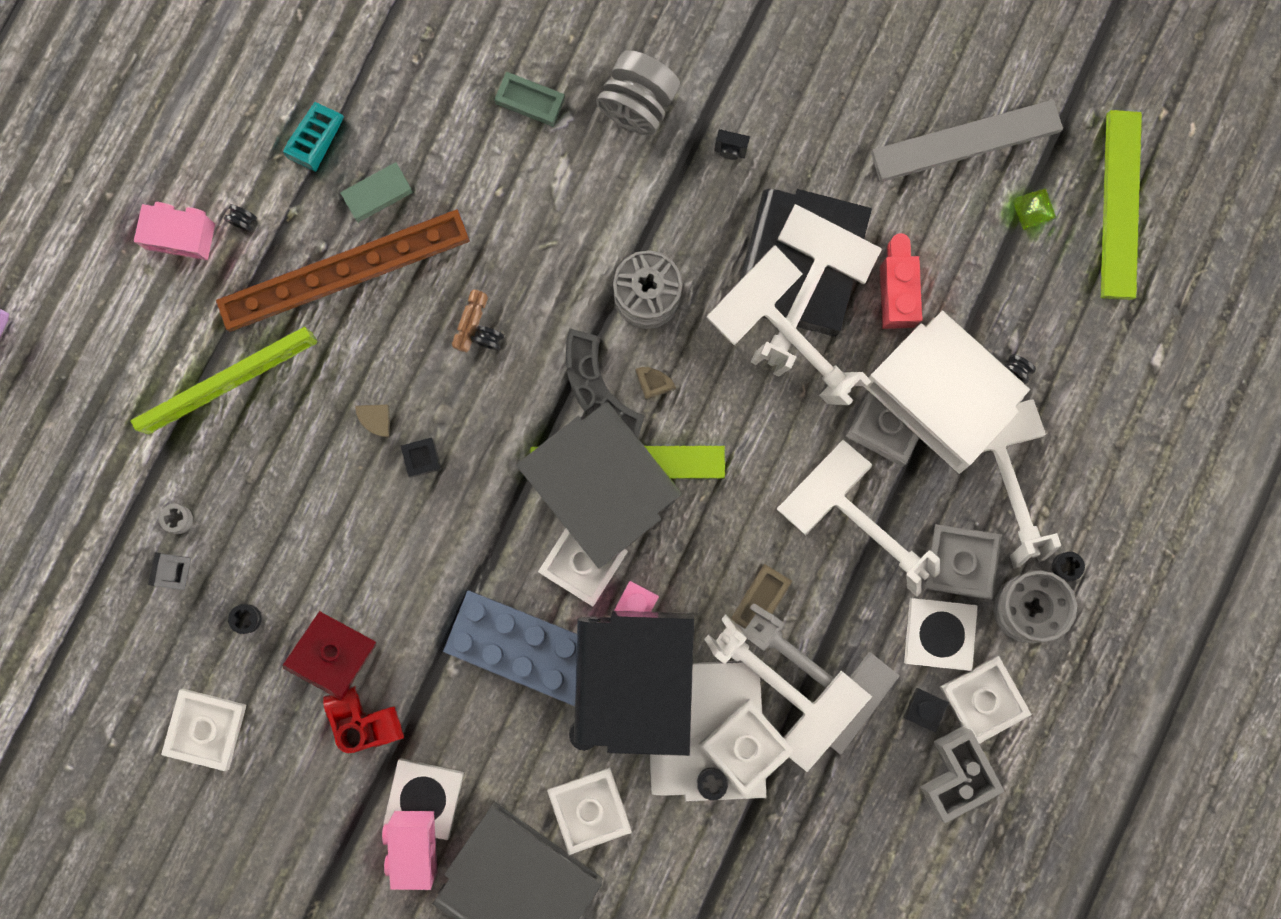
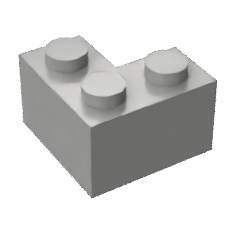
[920,726,1004,823]

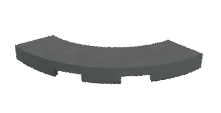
[566,328,645,438]

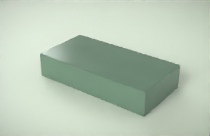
[494,71,565,127]
[340,162,413,223]

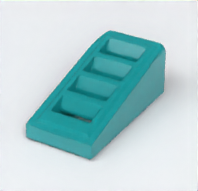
[283,102,344,172]

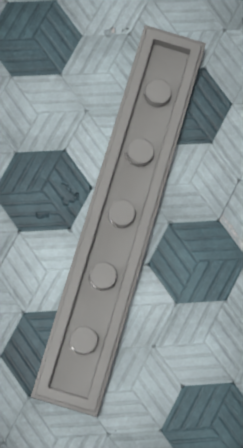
[871,99,1063,182]

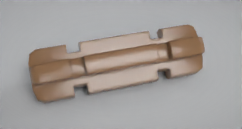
[452,290,488,352]

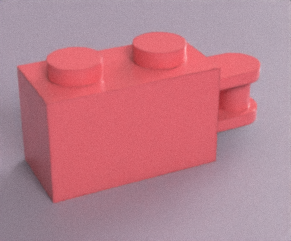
[880,233,922,329]

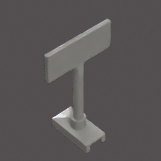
[737,603,899,755]

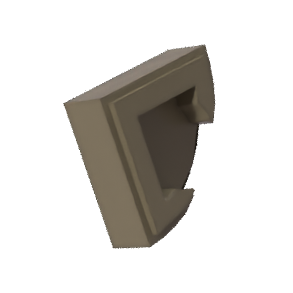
[635,367,676,400]
[355,404,390,438]

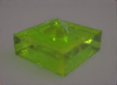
[1013,188,1057,230]

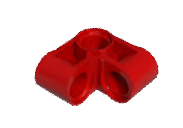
[323,686,404,754]

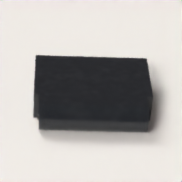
[739,189,872,337]
[574,611,694,756]

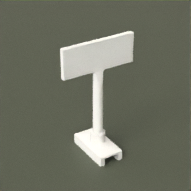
[751,204,882,377]
[706,245,871,405]
[983,399,1061,568]
[777,440,940,596]
[704,614,872,772]

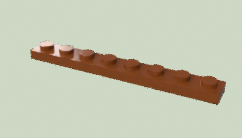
[216,209,470,332]

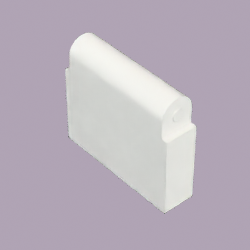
[864,310,1030,474]
[650,661,766,801]

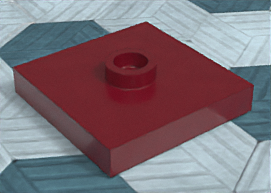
[283,611,377,700]

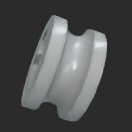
[159,504,193,534]

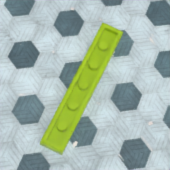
[1100,110,1142,300]
[130,326,318,435]
[530,446,725,479]

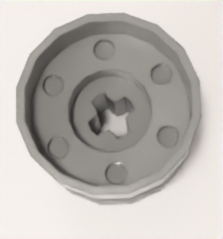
[596,50,680,136]
[613,250,682,329]
[993,570,1077,643]

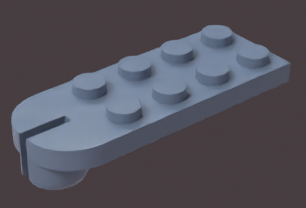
[443,590,577,706]

